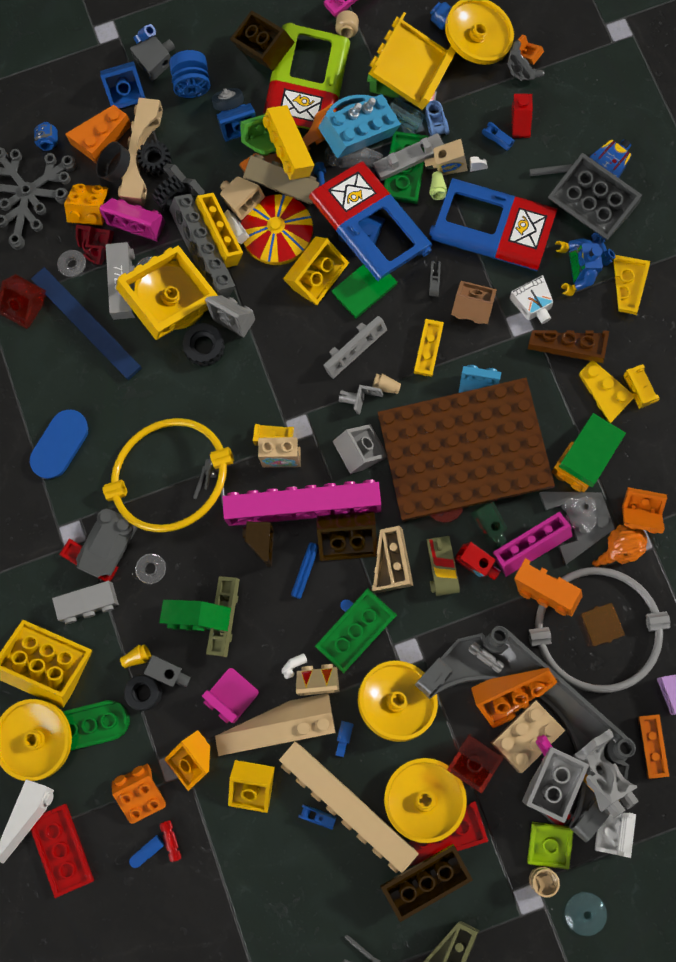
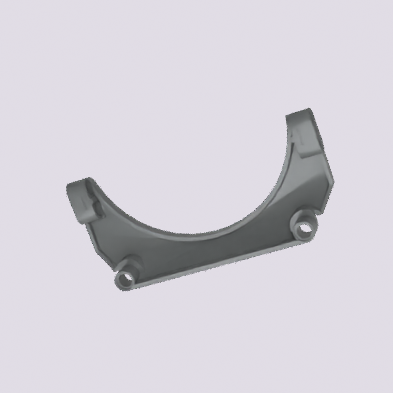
[415,626,636,843]

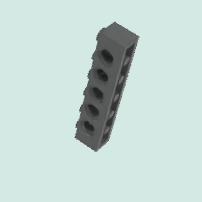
[169,194,235,298]

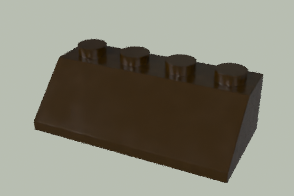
[380,844,473,922]

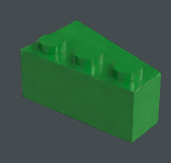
[160,600,231,632]

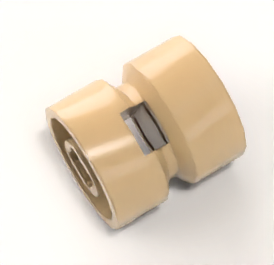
[529,866,560,897]

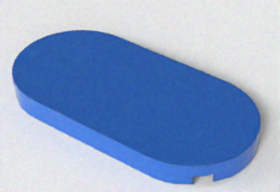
[30,410,88,479]

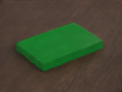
[332,264,397,319]

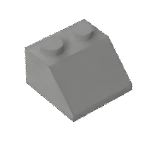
[333,424,388,474]

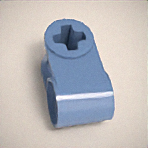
[425,100,449,136]

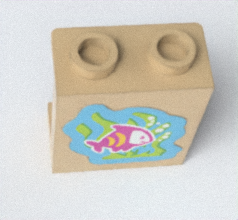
[258,437,301,467]

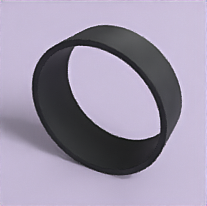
[96,141,130,182]

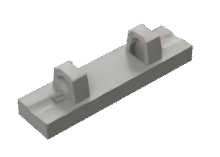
[373,133,444,181]
[323,316,387,379]

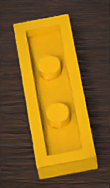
[414,319,444,377]

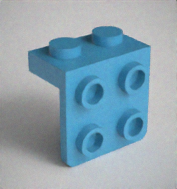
[459,365,501,393]

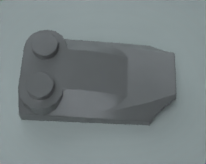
[76,509,138,578]

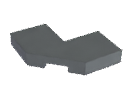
[163,164,205,196]

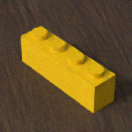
[263,105,315,180]
[195,193,243,268]

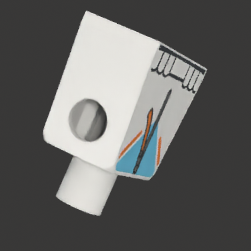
[510,275,553,324]

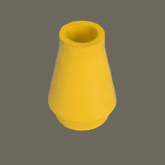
[120,644,151,668]

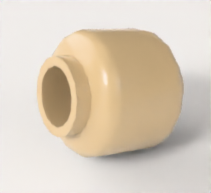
[335,10,359,38]

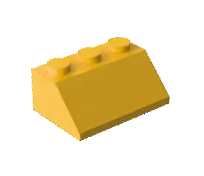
[283,236,349,305]

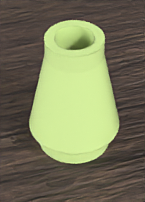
[429,171,447,200]

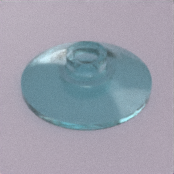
[565,892,607,936]

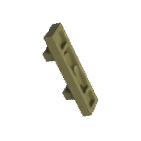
[206,576,240,657]

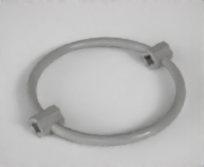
[528,567,670,693]

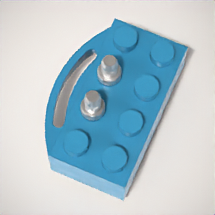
[318,94,401,159]

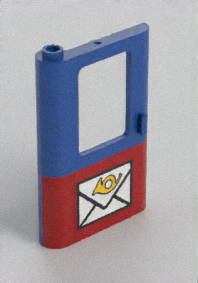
[309,161,432,281]
[429,178,557,271]

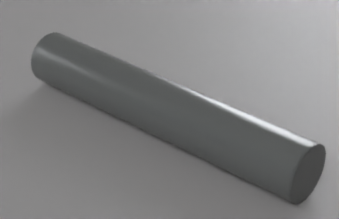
[529,164,572,177]

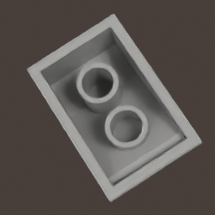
[205,295,255,337]
[522,746,589,823]

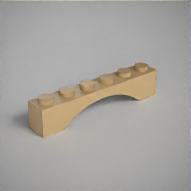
[118,98,163,206]

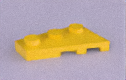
[613,255,650,315]
[579,361,635,423]

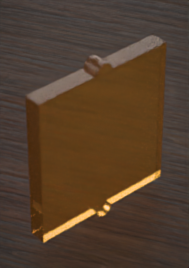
[581,603,625,646]

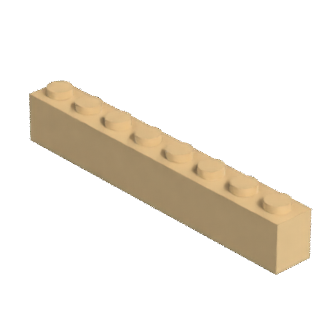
[279,742,419,873]

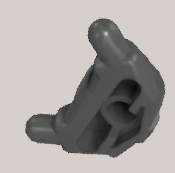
[507,40,545,81]

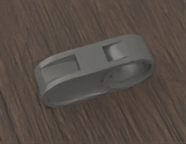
[429,261,441,297]

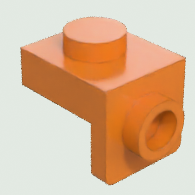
[518,35,544,65]

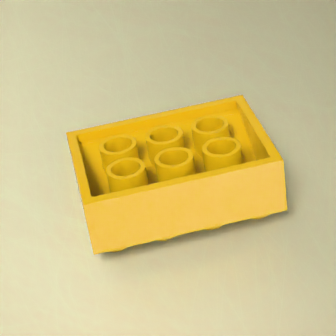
[0,620,92,708]

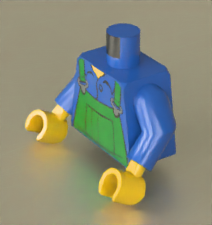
[555,238,603,296]

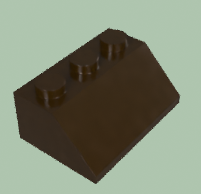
[317,512,377,561]

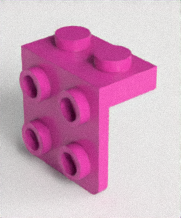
[202,668,259,723]

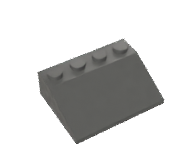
[548,153,642,240]

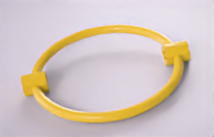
[102,418,234,532]

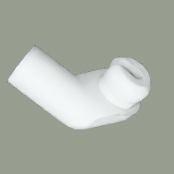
[282,653,307,679]

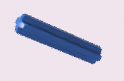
[291,542,319,599]

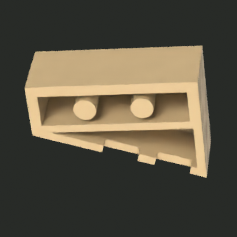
[372,526,413,593]

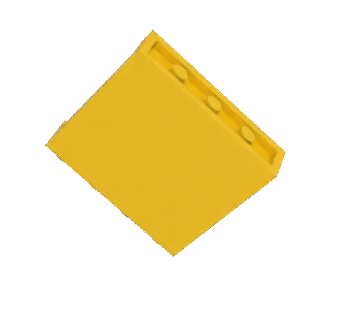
[368,12,456,110]

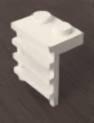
[595,813,636,858]

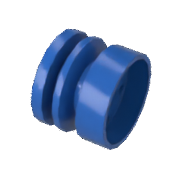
[169,50,211,98]

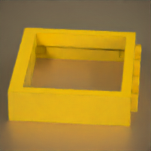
[116,245,218,340]

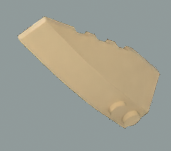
[215,693,336,756]

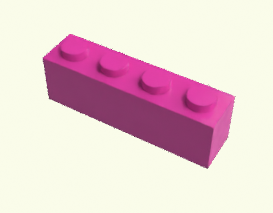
[493,512,572,577]

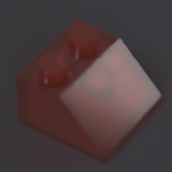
[0,274,46,329]
[447,734,504,793]

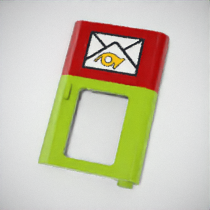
[263,23,350,129]

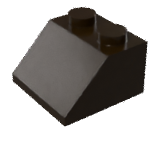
[243,521,274,567]

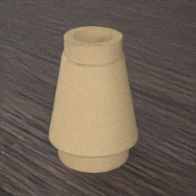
[372,373,401,394]

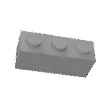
[52,581,119,624]

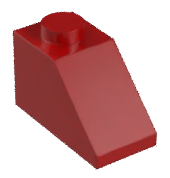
[512,94,533,138]

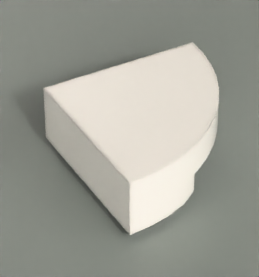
[469,157,488,172]

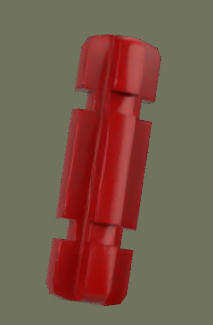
[160,821,181,862]

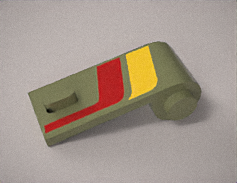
[426,536,460,596]

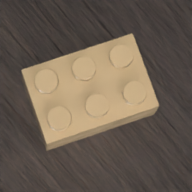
[491,700,565,774]

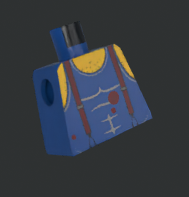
[590,139,631,178]

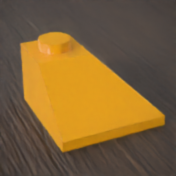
[164,730,210,791]

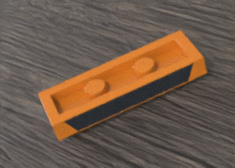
[638,714,669,779]

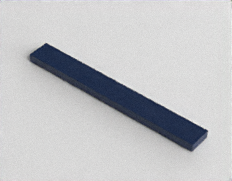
[31,267,142,380]

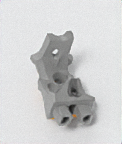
[574,729,639,818]

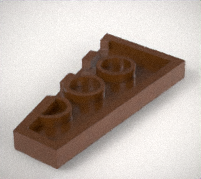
[528,330,609,363]

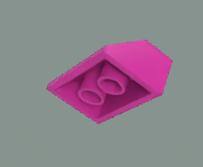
[99,198,165,241]

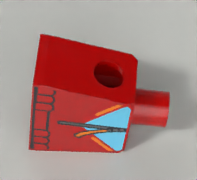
[454,542,501,580]

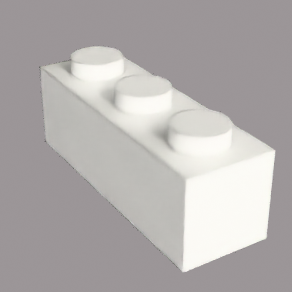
[224,210,249,244]

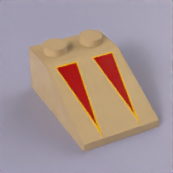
[296,664,340,696]

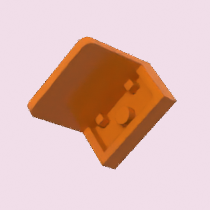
[622,487,667,534]
[112,763,166,824]

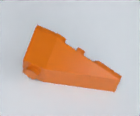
[471,668,558,728]

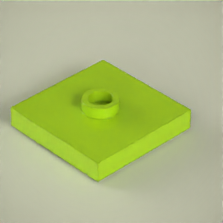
[527,822,574,870]

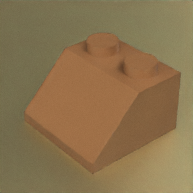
[451,281,497,324]

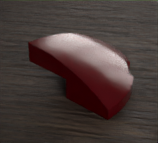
[76,225,114,265]

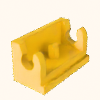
[623,364,659,409]
[253,424,294,446]

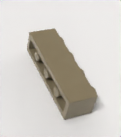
[243,154,319,205]

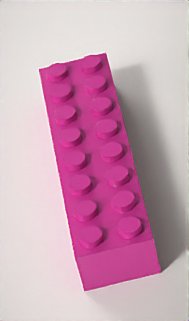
[222,480,381,526]

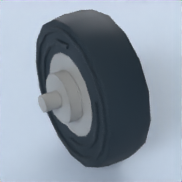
[212,88,244,111]

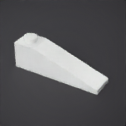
[0,780,54,864]

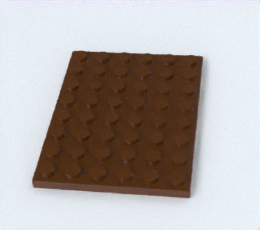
[378,377,555,522]

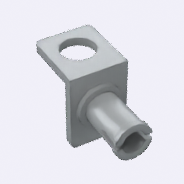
[339,385,383,415]

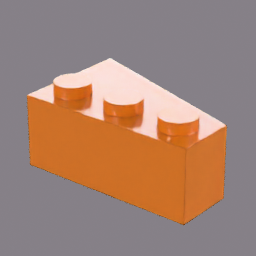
[65,105,131,164]
[514,558,583,617]

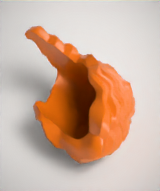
[592,525,647,567]

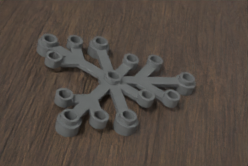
[0,147,77,250]

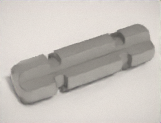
[468,642,504,673]

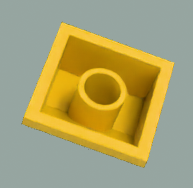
[228,760,275,813]

